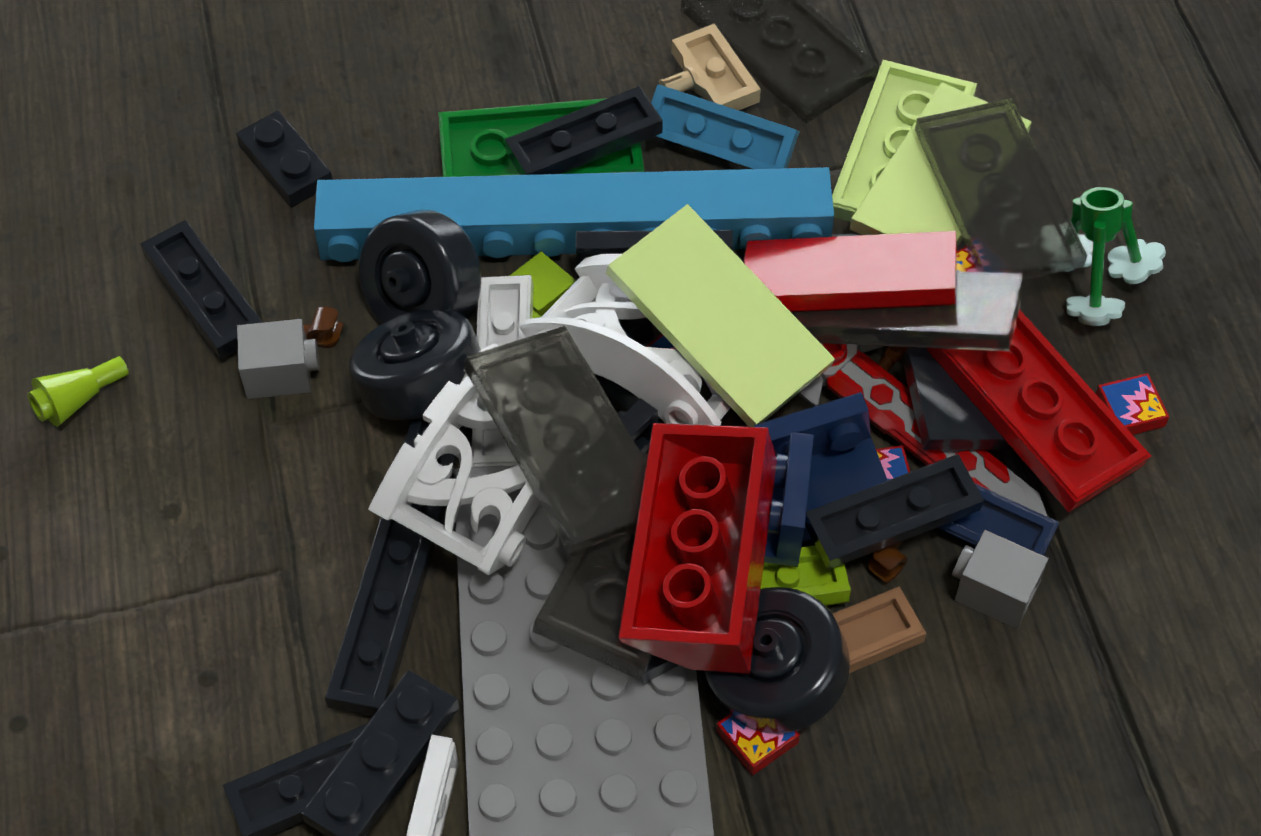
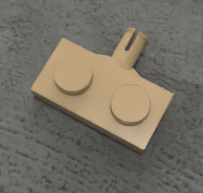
[659,24,761,111]

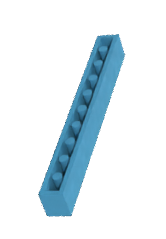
[314,167,834,262]

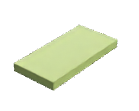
[832,60,977,222]
[850,82,1032,247]
[606,204,835,427]

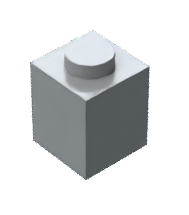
[237,319,319,399]
[952,530,1049,629]

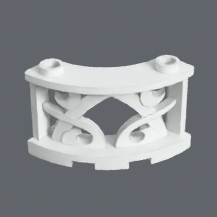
[520,253,731,426]
[368,344,607,575]

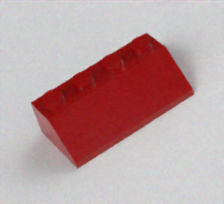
[619,423,777,674]

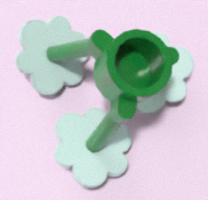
[1039,187,1166,326]

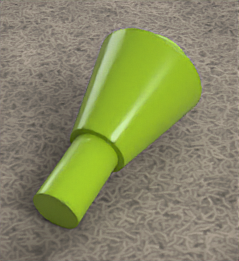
[27,356,129,427]

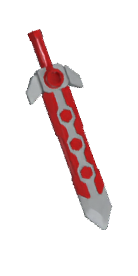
[797,318,1047,516]

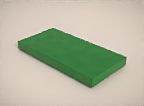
[438,98,644,177]

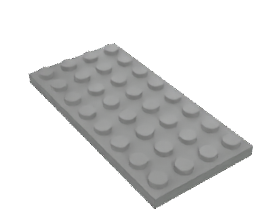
[454,455,714,836]

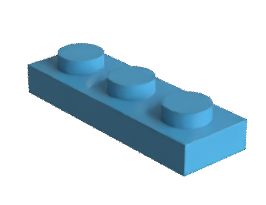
[651,84,800,169]

